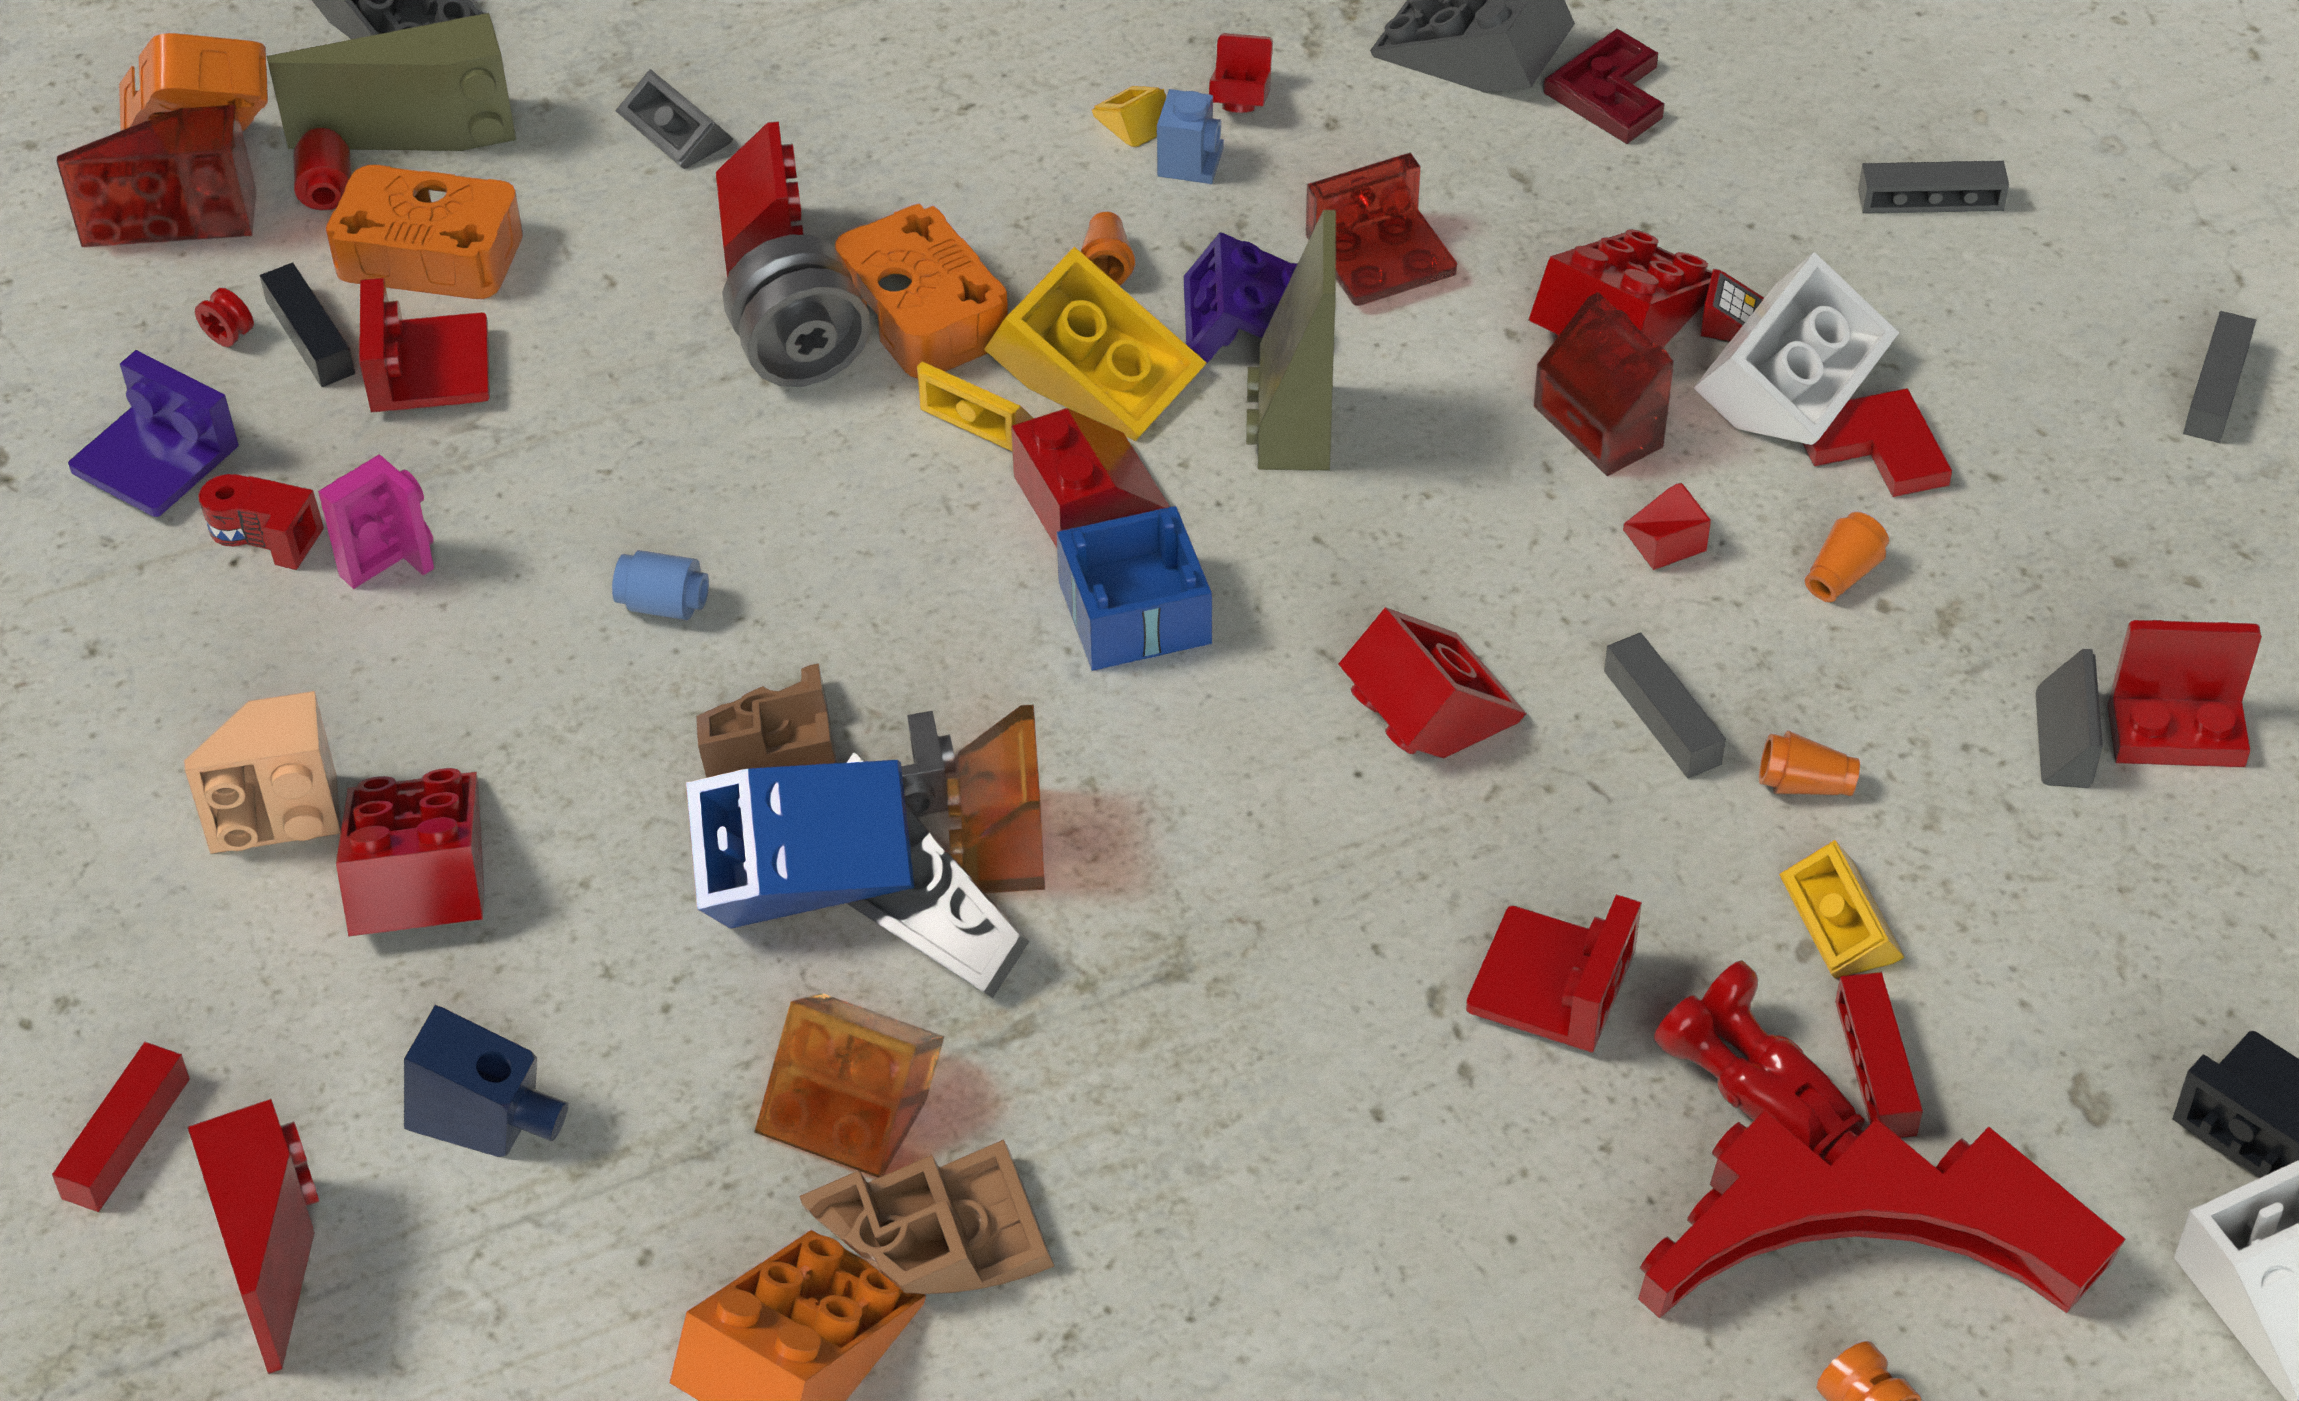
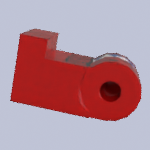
[198,474,324,570]

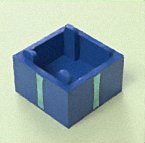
[1057,506,1212,671]

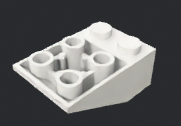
[2174,1160,2299,1401]

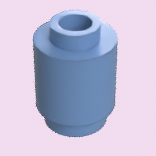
[612,550,709,620]

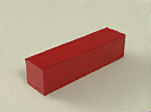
[1835,972,1923,1138]
[52,1042,190,1212]

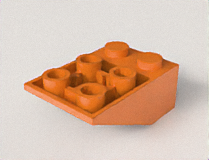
[669,1230,926,1401]

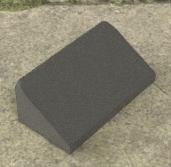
[615,69,733,169]
[2035,649,2103,788]

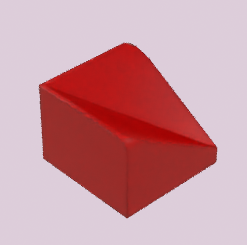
[1623,483,1711,570]

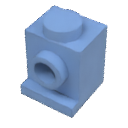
[1157,89,1224,184]

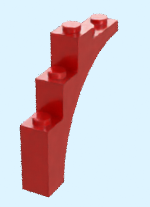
[1638,1110,2126,1318]

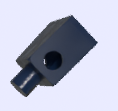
[404,1005,569,1157]

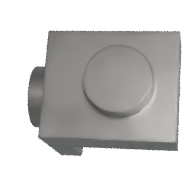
[901,711,956,818]

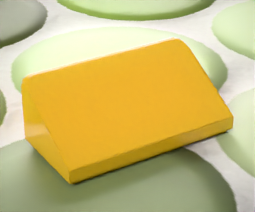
[917,361,1034,452]
[1779,840,1905,979]

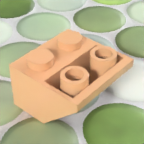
[184,691,341,854]

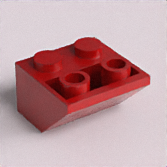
[716,121,804,277]

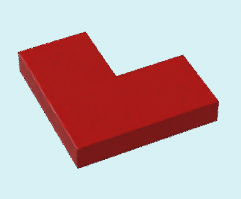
[1802,388,1952,497]

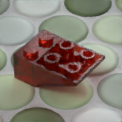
[56,105,257,247]

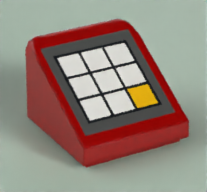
[1701,268,1764,341]

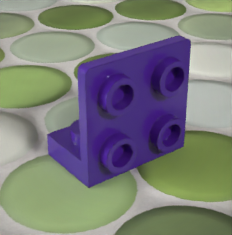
[1183,232,1297,365]
[68,350,239,517]

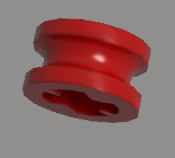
[195,288,254,347]

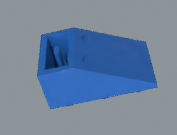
[686,760,915,929]

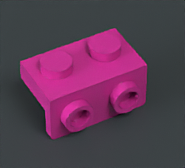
[318,454,434,589]

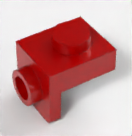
[1209,33,1273,113]

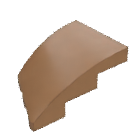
[696,663,837,778]
[799,1139,1055,1294]

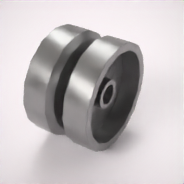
[722,234,871,387]

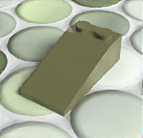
[266,13,516,151]
[1246,210,1336,471]

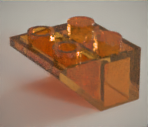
[754,993,945,1178]

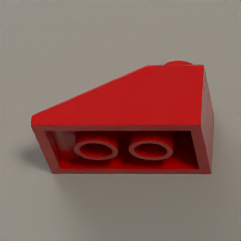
[187,1099,320,1374]

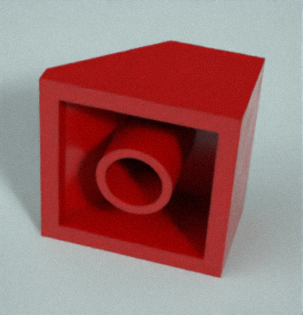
[1011,408,1170,548]
[1338,607,1527,759]

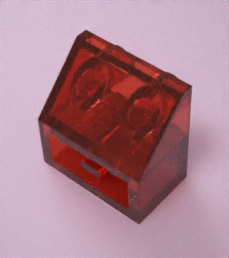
[1533,292,1674,476]

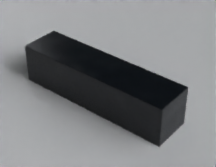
[259,262,355,387]

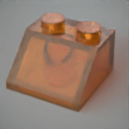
[946,705,1045,893]

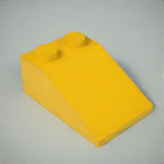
[984,246,1207,441]

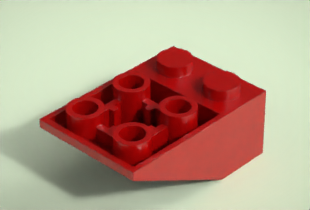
[1528,229,1712,368]
[336,768,484,937]

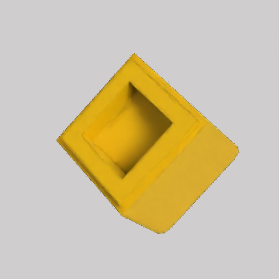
[1092,86,1166,147]

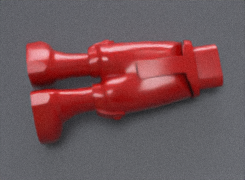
[1654,960,1865,1160]

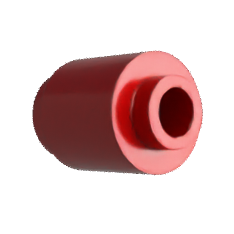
[293,128,351,210]

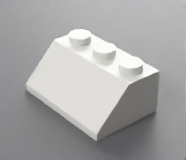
[1694,252,1899,445]

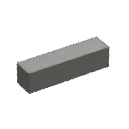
[1858,160,2009,213]
[2183,311,2257,443]
[1604,632,1726,779]

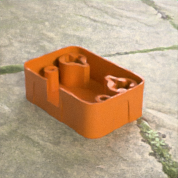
[119,33,268,151]
[326,165,523,299]
[835,204,1008,379]

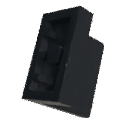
[2172,1031,2299,1178]

